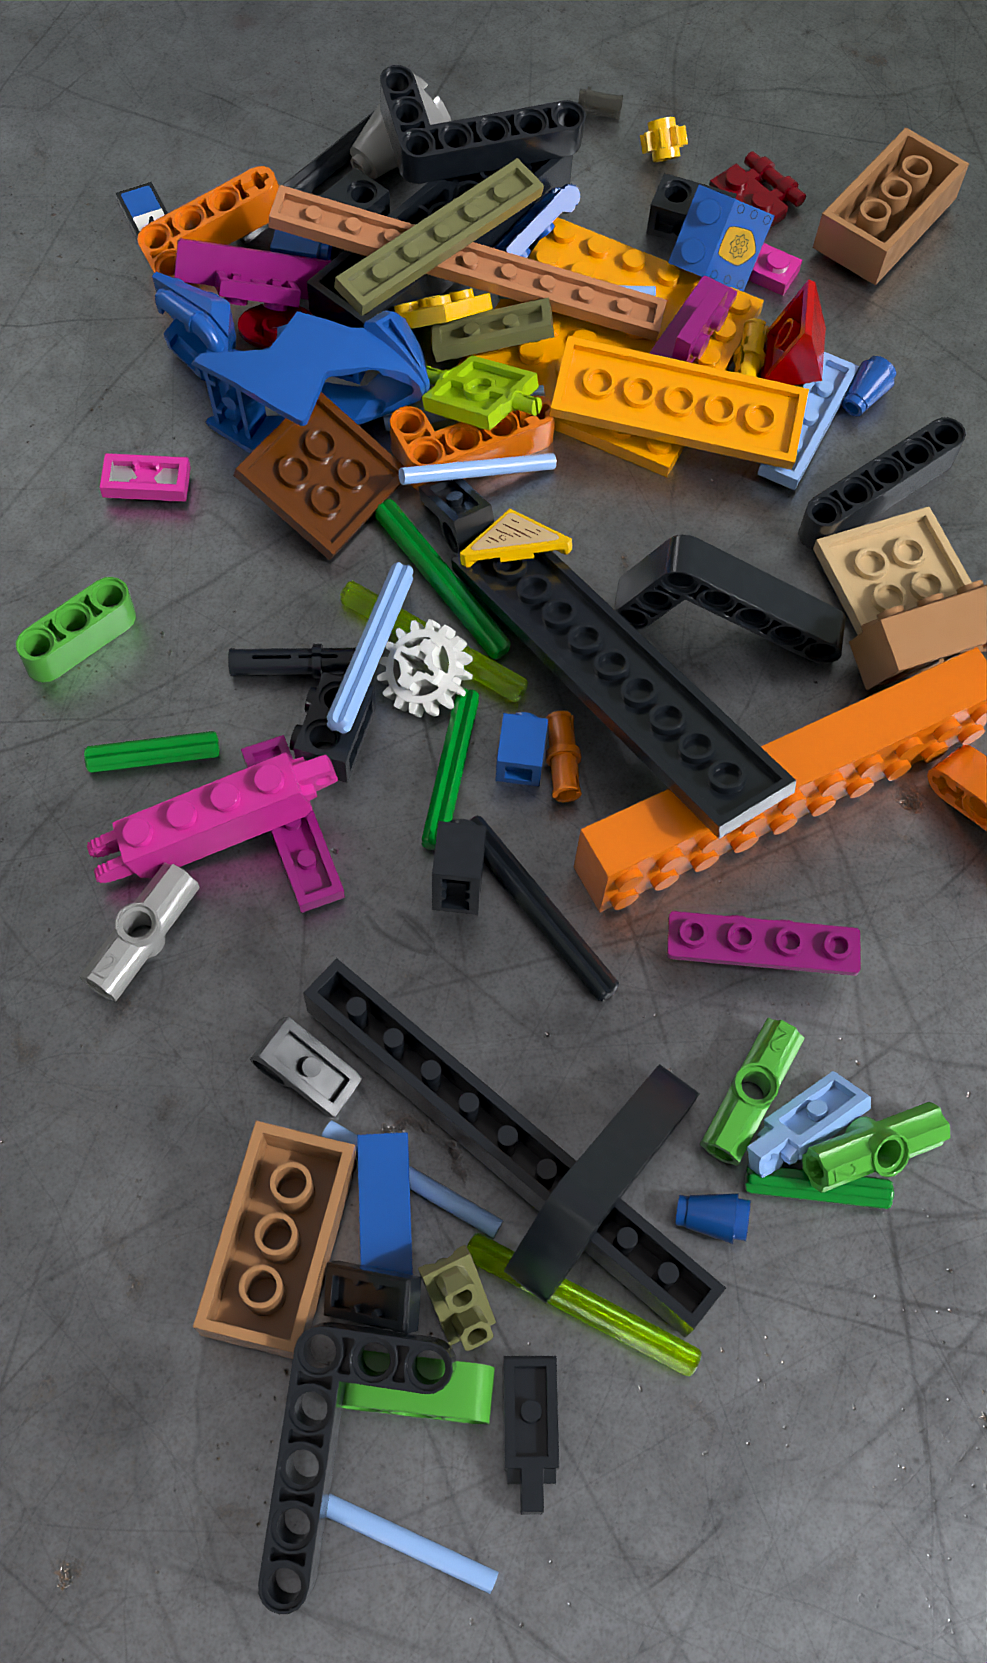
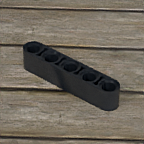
[798,417,966,549]

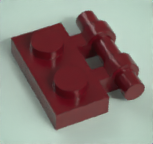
[709,151,806,228]

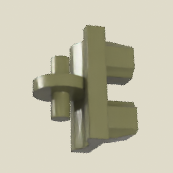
[418,1245,496,1351]

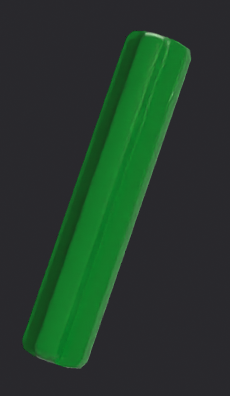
[84,731,220,773]
[744,1166,894,1209]

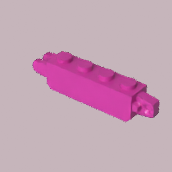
[86,752,338,883]

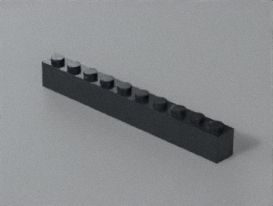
[303,958,726,1338]

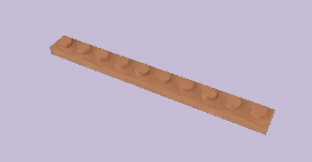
[268,185,667,341]

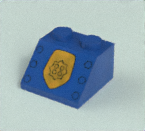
[668,184,775,292]

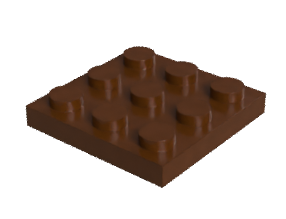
[233,392,405,560]

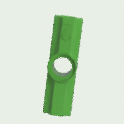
[699,1018,805,1166]
[802,1102,950,1193]

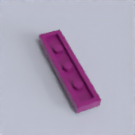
[241,735,345,913]

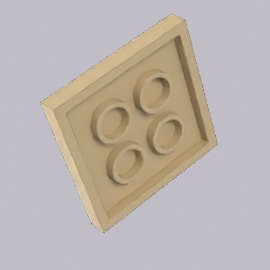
[813,507,972,635]

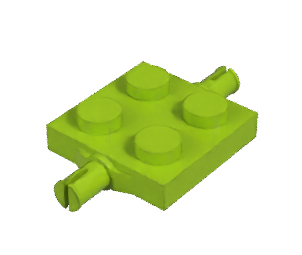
[422,355,542,431]

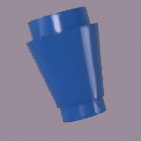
[842,356,896,417]
[676,1193,751,1244]

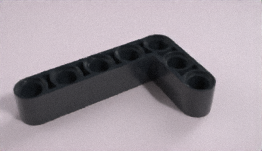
[380,65,586,184]
[614,534,846,664]
[504,1064,700,1304]
[258,1322,457,1615]

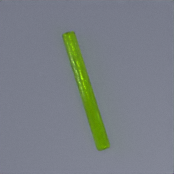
[340,581,528,702]
[467,1233,702,1376]

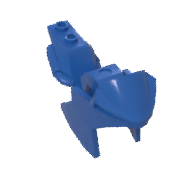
[152,271,430,453]

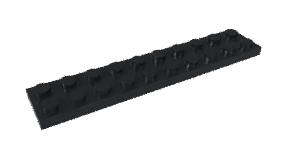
[451,551,796,839]

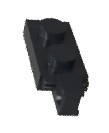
[503,1356,559,1515]

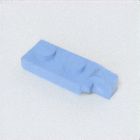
[747,1071,871,1178]

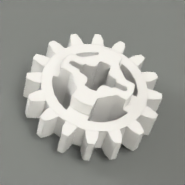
[377,619,473,717]

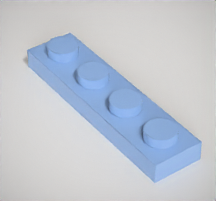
[757,352,859,490]

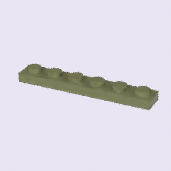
[334,158,544,316]

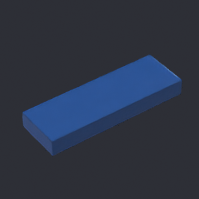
[357,1132,413,1275]

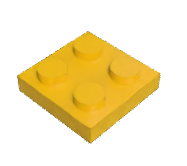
[394,288,493,329]

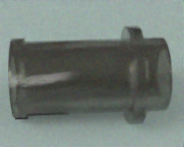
[578,86,623,120]

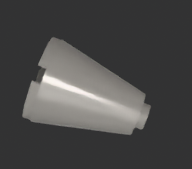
[350,73,451,179]

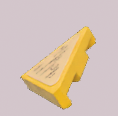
[460,508,572,568]

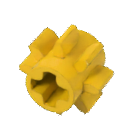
[640,117,688,162]

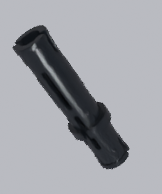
[228,644,356,679]

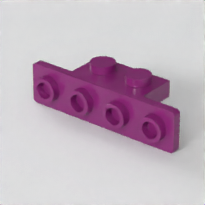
[174,238,331,311]
[649,276,737,363]
[667,911,861,976]

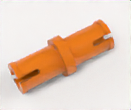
[545,711,582,802]

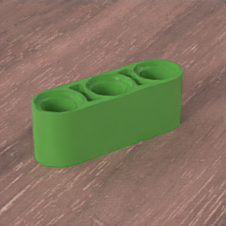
[16,577,136,683]
[342,1350,495,1424]

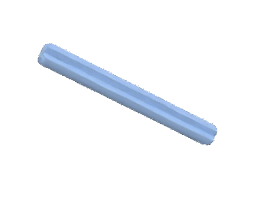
[327,562,414,734]

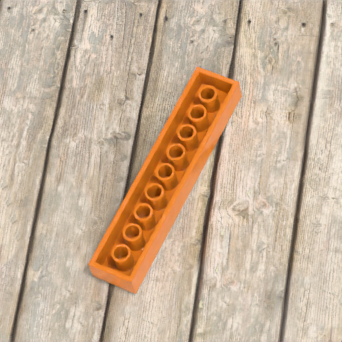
[573,647,987,913]

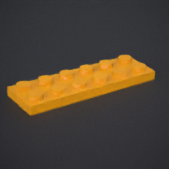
[550,335,809,470]

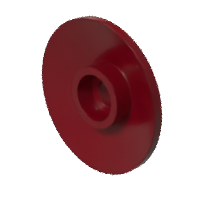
[238,304,314,349]

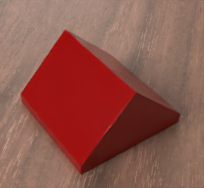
[760,279,826,385]

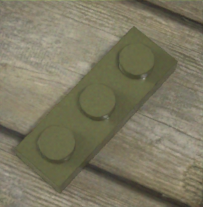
[432,297,554,362]

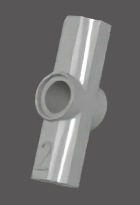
[79,863,200,1002]

